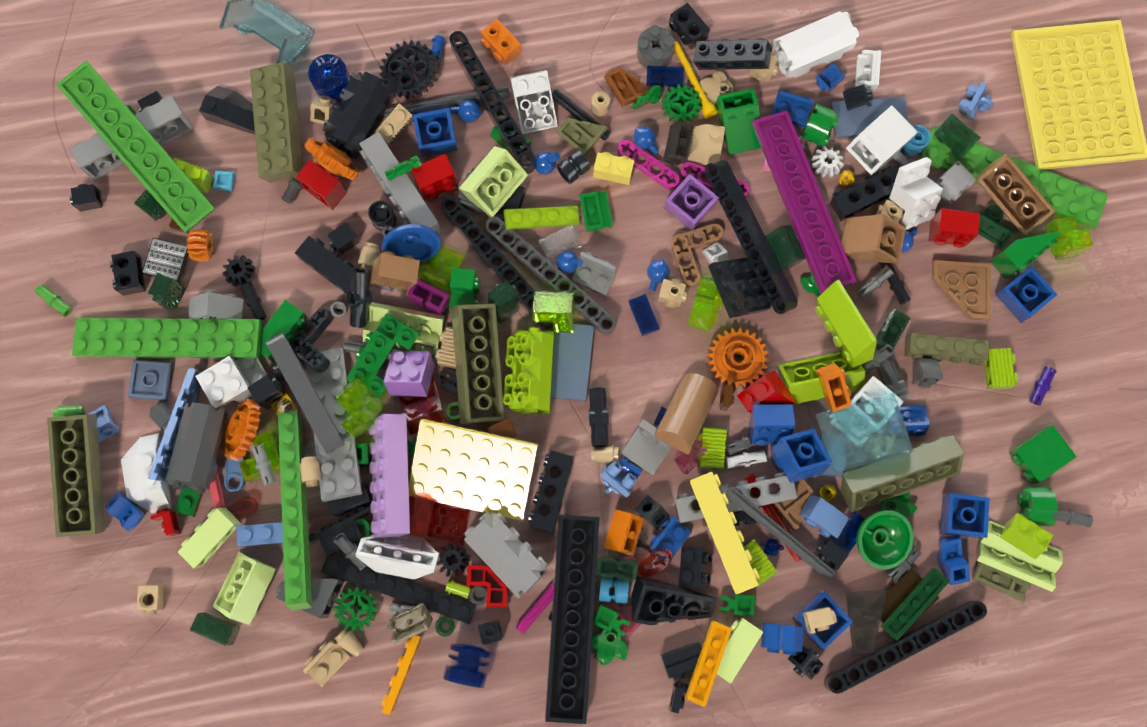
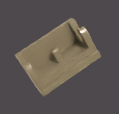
[386,603,433,645]

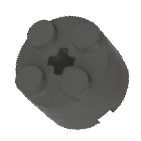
[637,25,675,70]

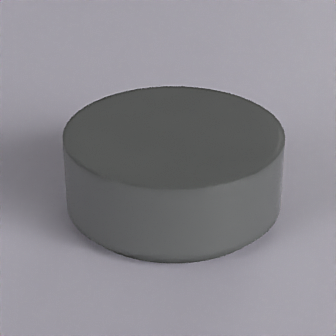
[469,586,487,605]

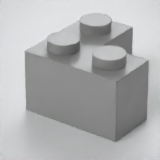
[188,290,244,319]

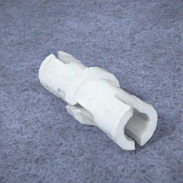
[725,450,767,469]

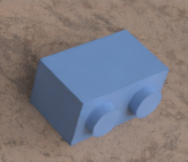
[799,495,849,538]

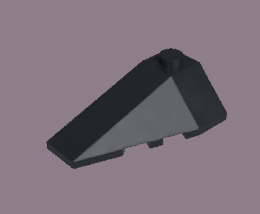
[199,86,255,135]
[631,576,717,625]

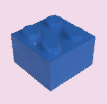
[412,108,458,157]
[995,266,1058,323]
[749,405,795,446]
[773,429,832,483]
[940,493,990,539]
[792,591,853,650]

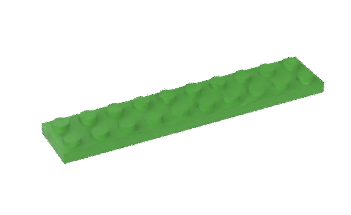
[56,60,216,233]
[919,126,1109,230]
[72,318,262,359]

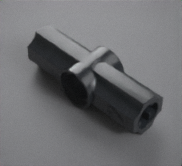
[347,268,372,328]
[589,387,609,447]

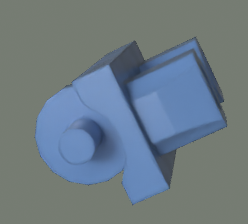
[959,82,993,120]
[599,461,637,498]

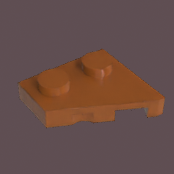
[604,67,651,107]

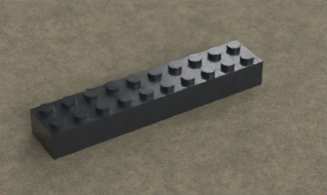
[545,515,600,724]

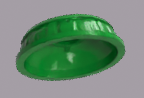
[857,510,914,569]

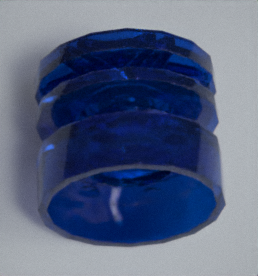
[308,54,350,102]
[443,643,492,688]

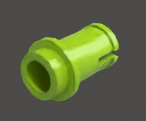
[445,579,471,599]

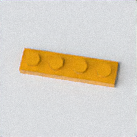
[685,621,732,707]
[381,634,423,715]

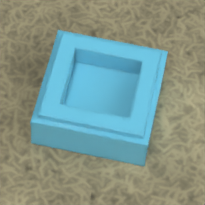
[213,170,235,192]

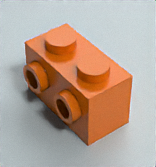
[480,19,522,65]
[816,363,852,413]
[604,510,644,557]

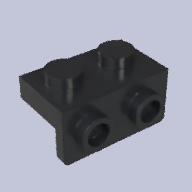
[679,546,713,589]

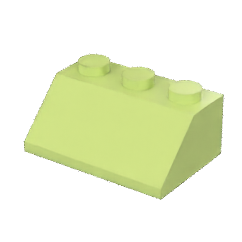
[459,146,528,217]
[213,552,276,625]

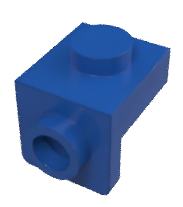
[815,63,846,92]

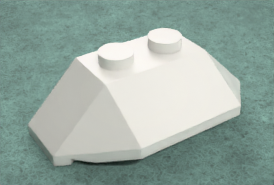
[121,433,172,513]
[356,535,439,579]

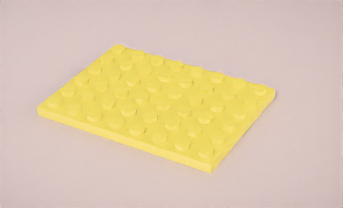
[1011,20,1147,170]

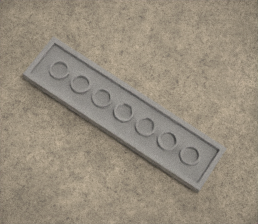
[306,347,362,502]

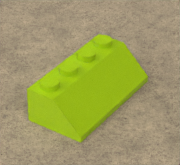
[815,280,877,368]
[778,352,865,404]

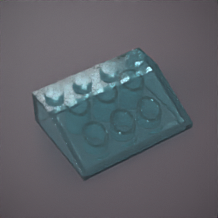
[816,393,913,473]

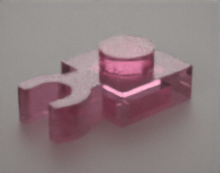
[674,440,707,475]
[613,602,642,639]

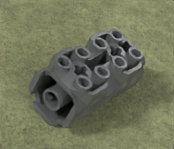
[165,402,228,494]

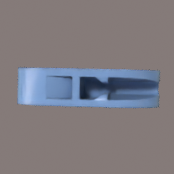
[224,456,247,492]

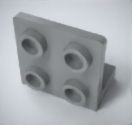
[572,252,616,297]
[621,419,672,475]

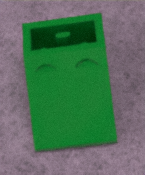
[715,88,761,156]
[990,232,1061,278]

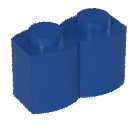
[761,623,804,655]

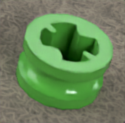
[446,402,460,421]

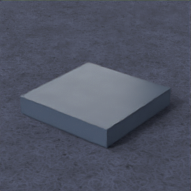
[128,360,173,401]

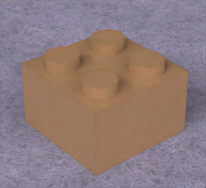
[370,251,420,290]

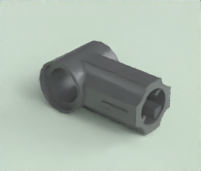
[876,359,908,397]

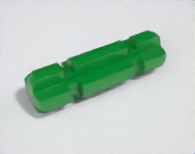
[385,156,421,181]

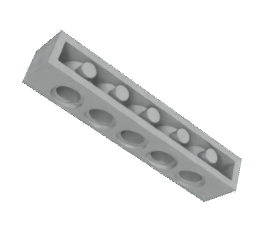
[675,472,798,523]

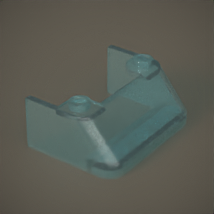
[219,0,315,64]

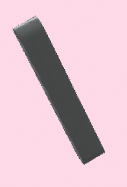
[266,332,345,454]

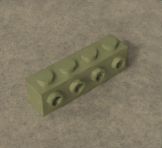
[904,333,989,365]

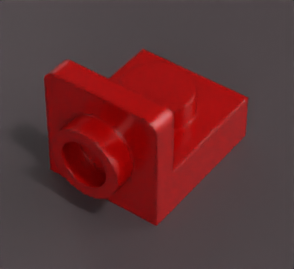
[150,508,181,536]

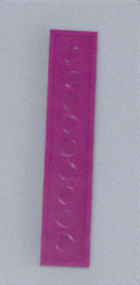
[752,111,856,294]

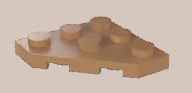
[932,260,991,321]

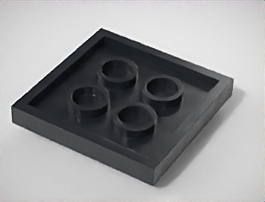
[708,257,771,318]

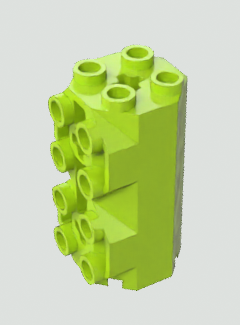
[503,327,554,415]

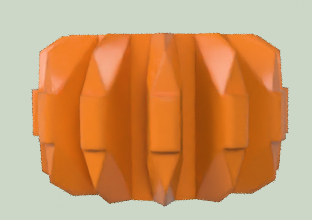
[186,229,214,261]

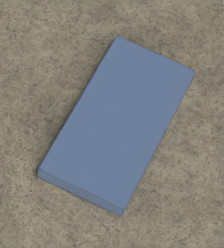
[831,97,908,139]
[551,322,594,402]

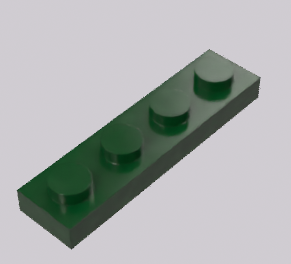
[880,568,949,641]

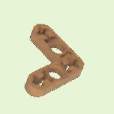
[671,224,724,288]

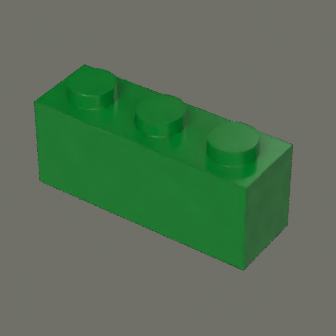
[259,300,307,362]

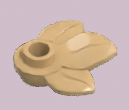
[699,71,734,104]

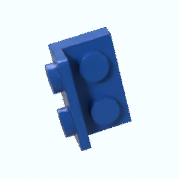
[771,91,814,128]
[887,406,930,438]
[649,516,692,564]

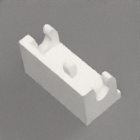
[855,50,881,92]

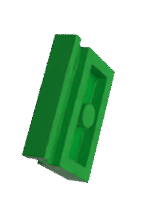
[579,190,613,232]

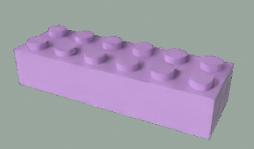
[369,414,410,538]

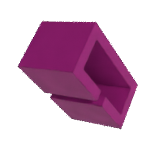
[407,279,450,316]

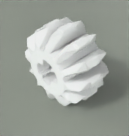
[811,146,844,178]

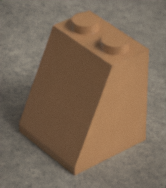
[841,214,906,264]

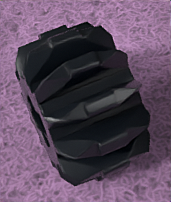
[222,255,256,287]
[436,543,470,577]

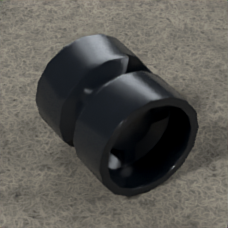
[556,149,591,184]
[368,201,396,232]

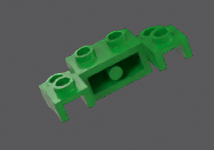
[346,313,419,400]

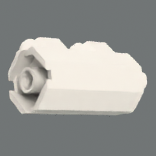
[771,11,859,78]

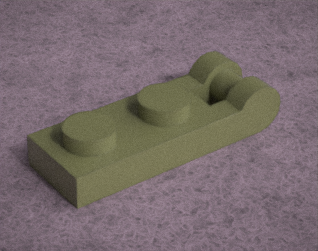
[972,561,1031,602]

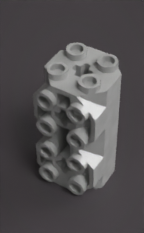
[464,512,548,599]

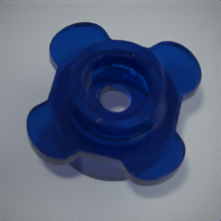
[760,538,784,556]

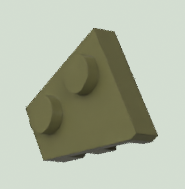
[557,118,608,156]

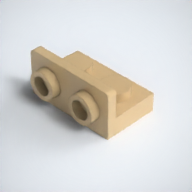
[303,640,352,687]

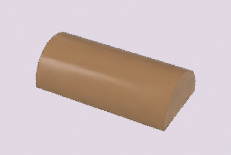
[975,154,1056,237]
[653,373,718,455]

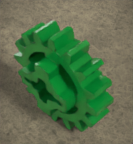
[661,84,701,125]
[333,587,378,632]

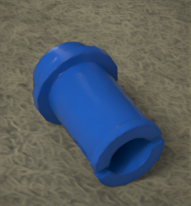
[431,35,446,60]
[619,457,643,480]

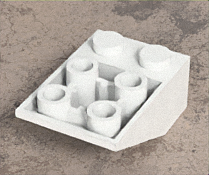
[510,70,558,134]
[846,105,918,175]

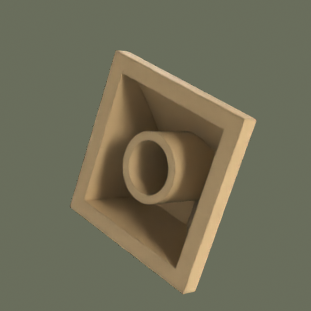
[681,124,725,167]

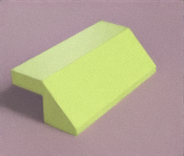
[363,302,445,356]
[977,520,1063,592]

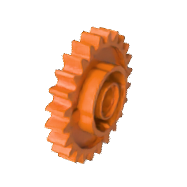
[304,137,361,181]
[707,328,769,389]
[223,398,261,461]

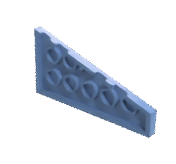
[148,368,202,484]

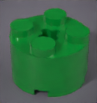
[801,103,839,147]
[1017,487,1058,527]

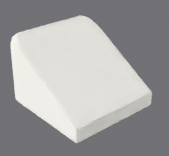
[702,241,729,264]

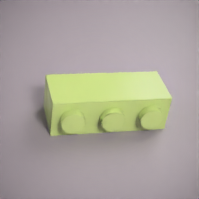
[178,507,242,569]
[717,618,763,684]

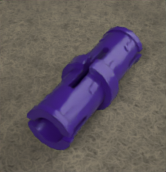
[1029,366,1057,406]

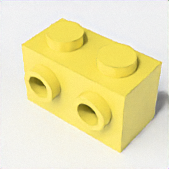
[593,152,634,185]

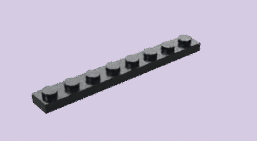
[321,554,477,624]

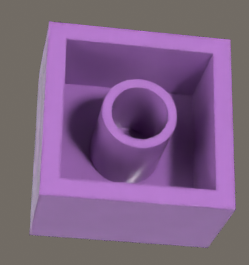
[664,174,719,230]
[384,350,435,397]

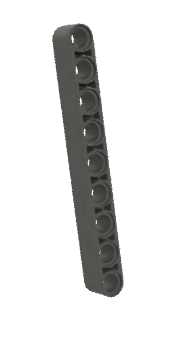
[486,217,616,335]

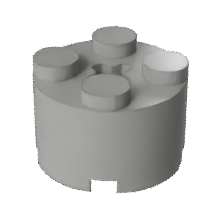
[935,161,976,205]

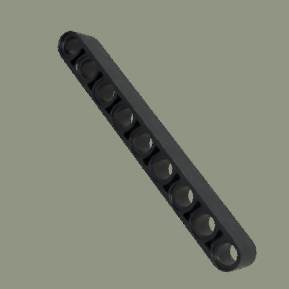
[449,31,535,174]
[705,160,798,314]
[441,196,555,330]
[824,601,987,694]

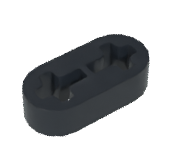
[437,371,458,397]

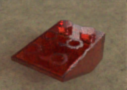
[399,375,448,435]
[407,495,470,545]

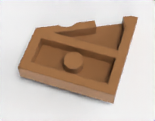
[773,479,814,531]

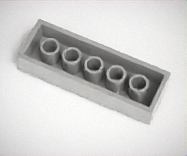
[70,96,193,181]
[359,132,442,236]

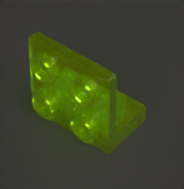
[418,246,464,290]

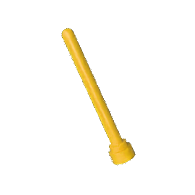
[674,41,718,119]

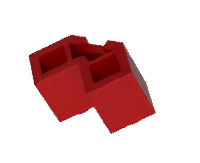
[467,565,508,607]

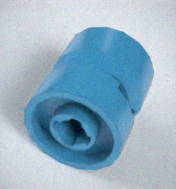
[901,125,931,157]
[599,575,629,604]

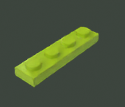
[504,206,580,230]

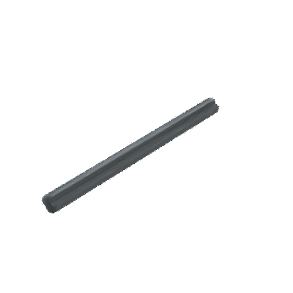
[384,86,510,119]
[726,487,835,580]

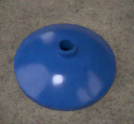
[382,224,441,263]

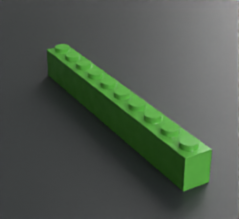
[278,410,312,611]

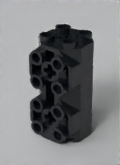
[322,72,394,159]

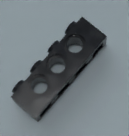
[830,164,900,222]
[528,450,574,534]

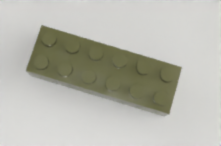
[250,62,303,183]
[451,304,504,424]
[47,414,105,537]
[841,435,964,512]

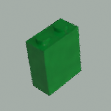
[1009,425,1077,485]

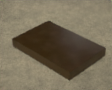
[868,568,940,624]

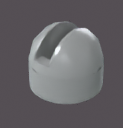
[330,302,346,318]

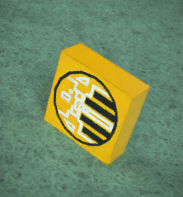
[271,394,298,415]

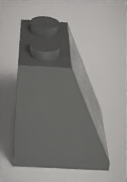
[276,579,345,618]

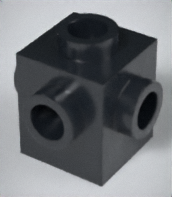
[788,646,824,680]

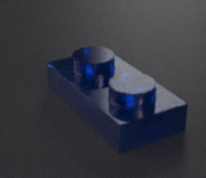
[646,66,684,88]
[628,294,660,336]
[831,511,864,554]

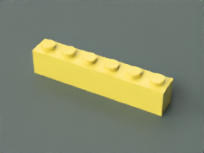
[689,472,760,594]

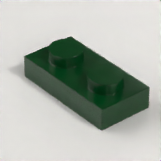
[978,212,1013,248]

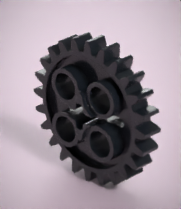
[380,40,439,99]

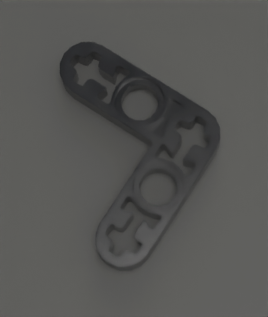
[290,307,333,373]

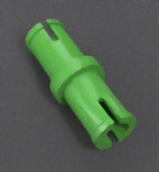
[35,284,73,317]

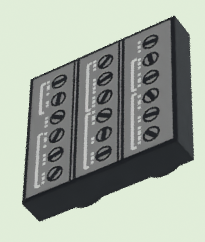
[142,238,189,283]

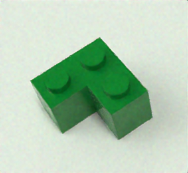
[449,268,481,314]

